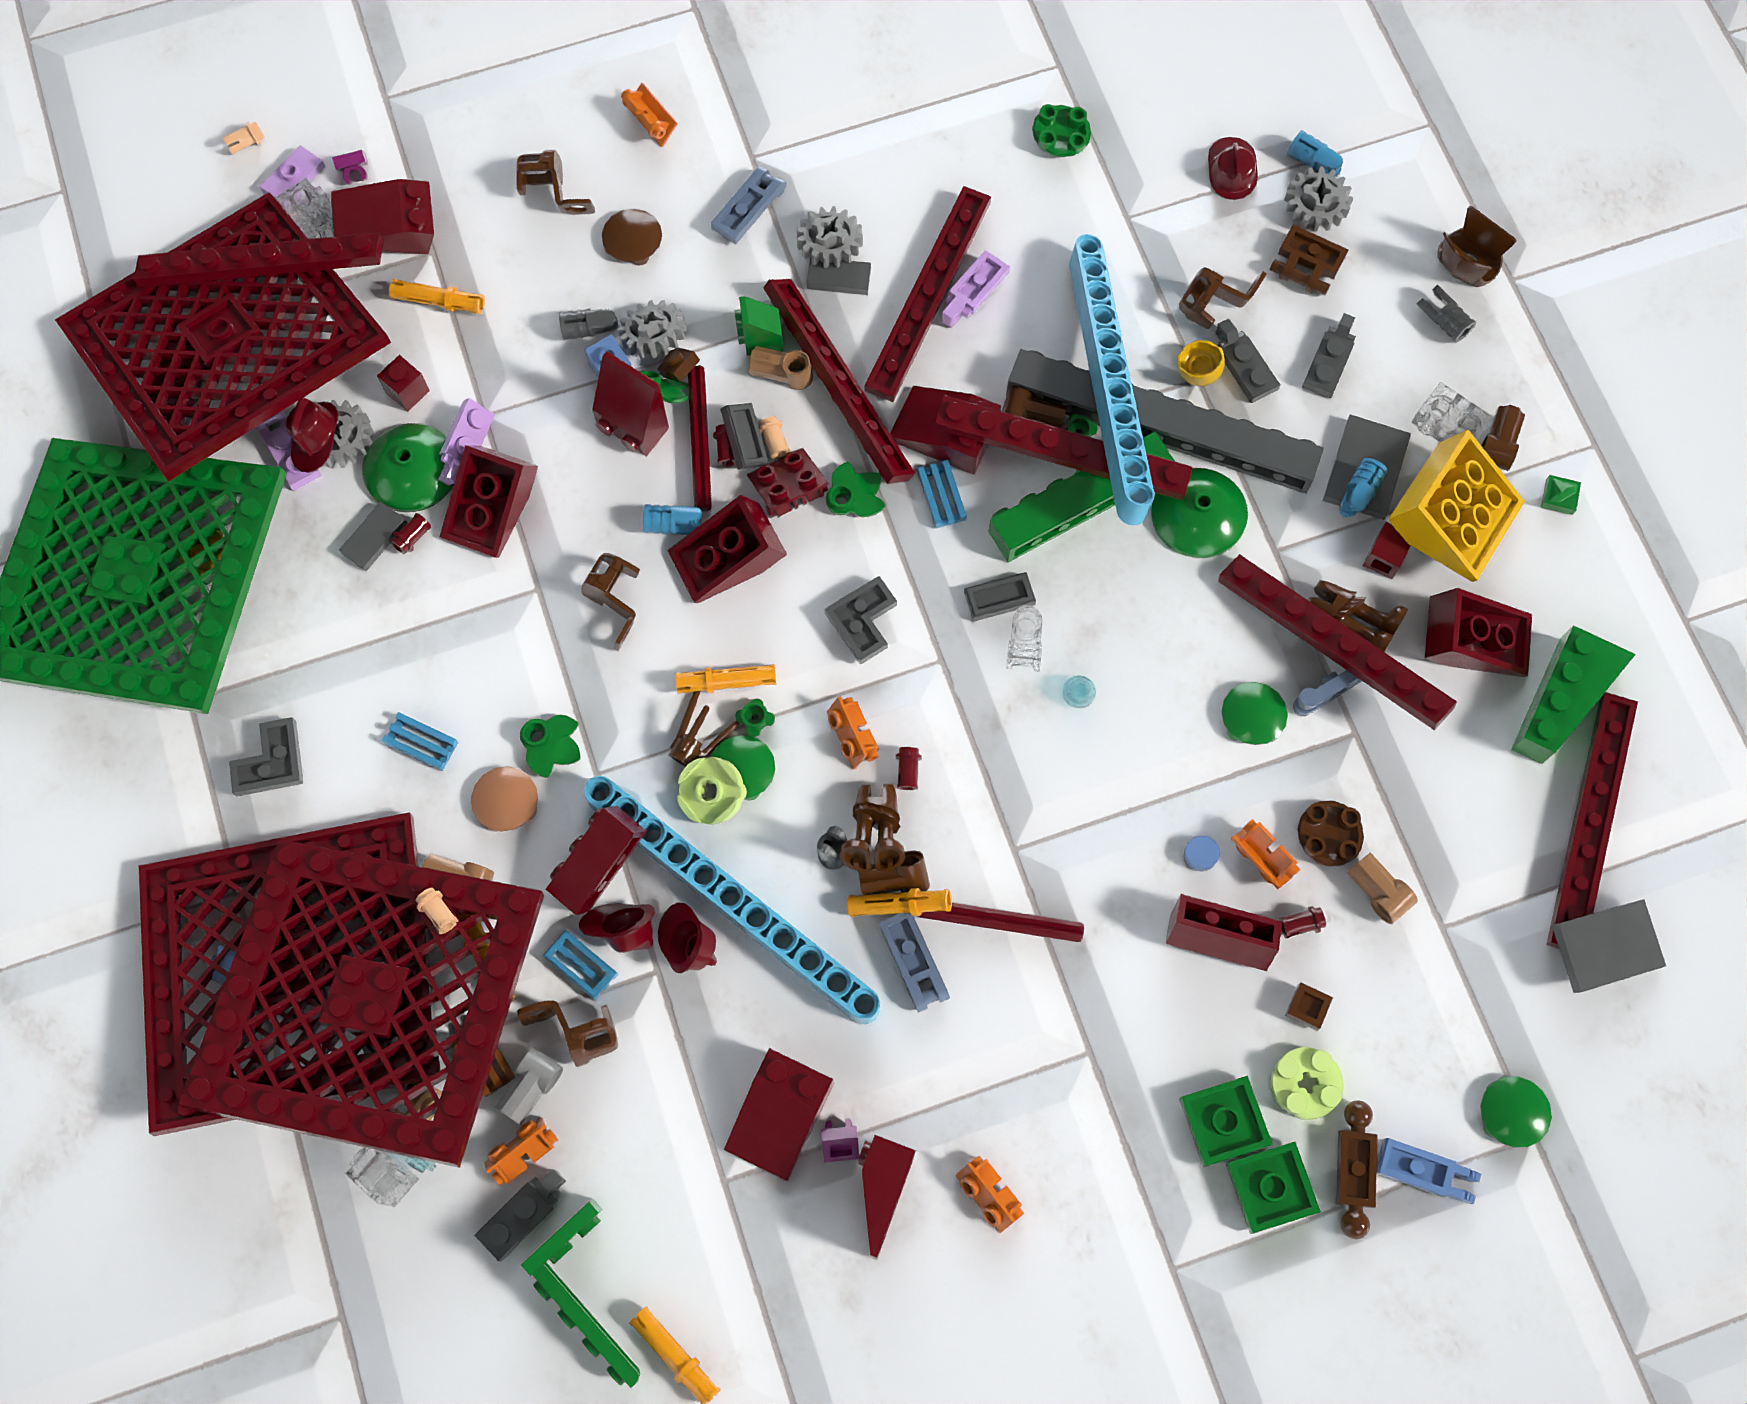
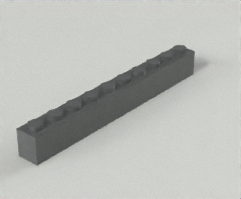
[1006,349,1324,494]

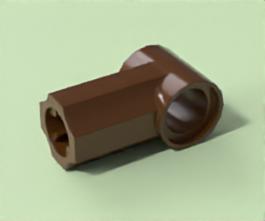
[1002,388,1067,429]
[1481,405,1525,471]
[858,850,930,895]

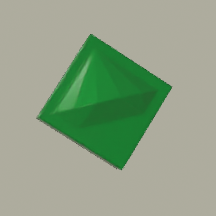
[1541,475,1581,515]

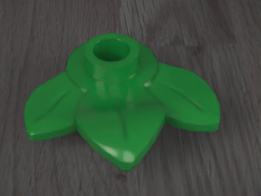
[639,370,688,404]
[826,461,885,518]
[520,714,581,778]

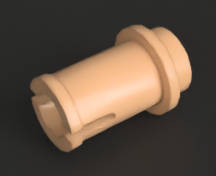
[223,121,265,155]
[759,416,790,459]
[416,888,458,934]

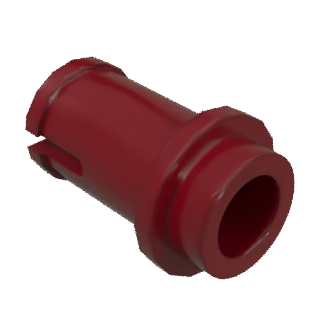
[713,424,736,467]
[390,513,431,554]
[896,747,922,790]
[1279,906,1326,939]

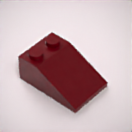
[330,179,434,254]
[592,351,669,456]
[890,385,1001,475]
[439,445,538,558]
[667,495,787,604]
[1425,588,1532,677]
[724,1048,834,1182]
[858,1135,916,1260]

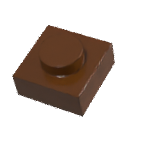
[657,347,700,382]
[1285,982,1333,1031]

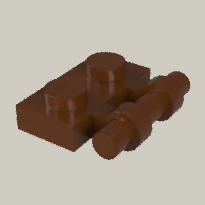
[1269,224,1349,296]

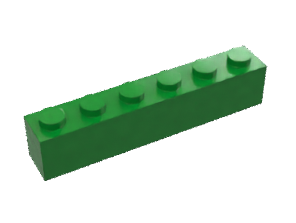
[988,432,1175,563]

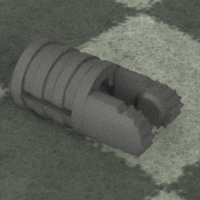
[1417,284,1477,343]
[559,308,618,340]
[817,826,847,870]

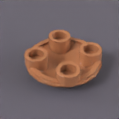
[471,766,538,832]

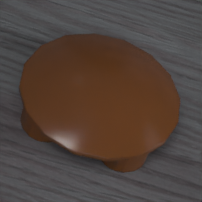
[602,209,662,266]
[1297,801,1364,867]

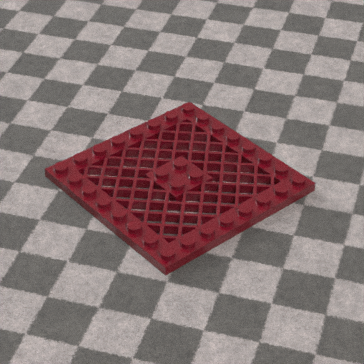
[55,192,391,482]
[138,812,441,1136]
[178,839,544,1168]

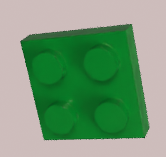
[1179,1075,1273,1167]
[1226,1142,1321,1234]

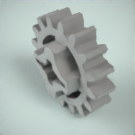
[1284,167,1353,232]
[796,206,863,268]
[618,300,687,359]
[325,400,374,468]

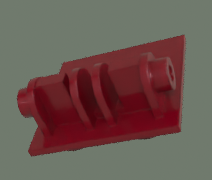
[747,448,829,518]

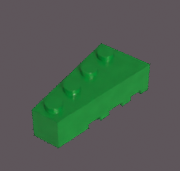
[1511,625,1636,764]

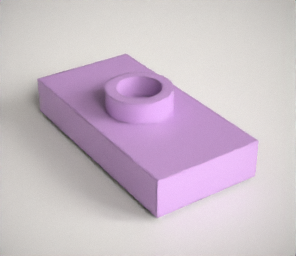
[260,145,325,208]

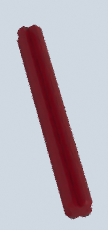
[688,365,712,512]
[916,902,1084,942]

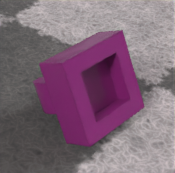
[332,150,369,185]
[821,1118,859,1163]

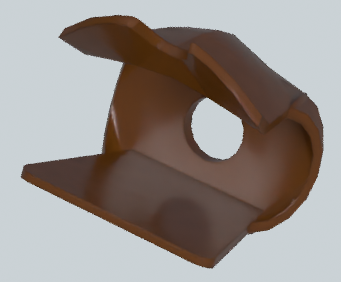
[1437,206,1517,287]

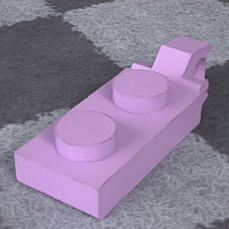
[941,251,1010,328]
[438,398,495,486]

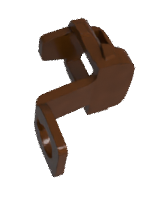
[516,150,595,215]
[1179,267,1267,329]
[581,553,640,651]
[517,1000,619,1067]

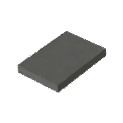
[1322,414,1411,520]
[1552,899,1666,993]

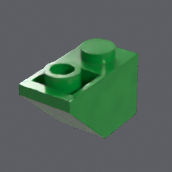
[734,296,784,356]

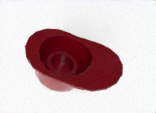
[1208,137,1258,200]
[285,398,339,473]
[657,902,717,974]
[578,903,655,953]

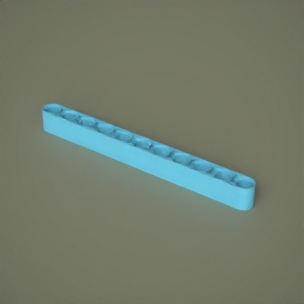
[1069,234,1154,525]
[584,776,880,1024]

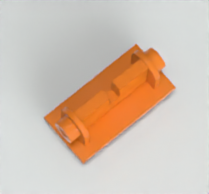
[621,83,678,147]
[826,696,879,769]
[1230,819,1300,890]
[484,1117,558,1186]
[955,1156,1024,1233]

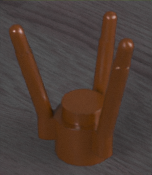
[668,691,739,767]

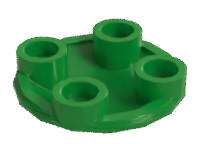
[1032,104,1091,157]
[1221,682,1288,745]
[711,735,775,801]
[1480,1076,1552,1148]

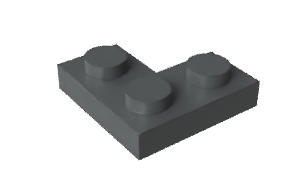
[825,576,897,665]
[229,717,304,797]

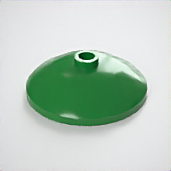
[362,423,454,513]
[1151,468,1248,558]

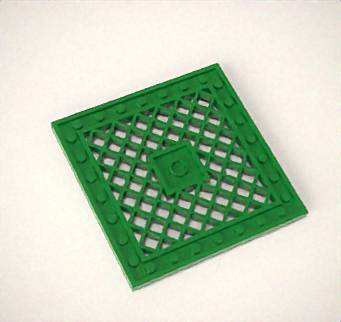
[0,438,287,714]

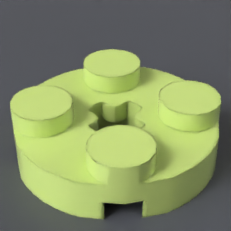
[677,757,747,825]
[1270,1047,1344,1120]

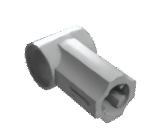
[495,1048,563,1125]

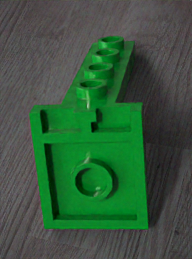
[521,1199,640,1388]

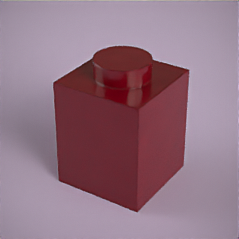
[377,354,430,412]
[1362,522,1411,579]

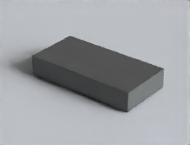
[807,257,871,295]
[720,403,769,470]
[339,502,407,571]
[964,572,1036,622]

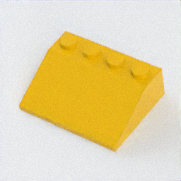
[1388,430,1525,582]

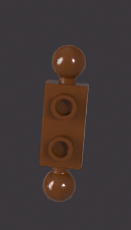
[1336,1100,1378,1240]

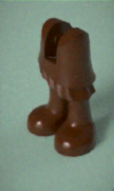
[1308,580,1408,652]
[840,784,905,872]

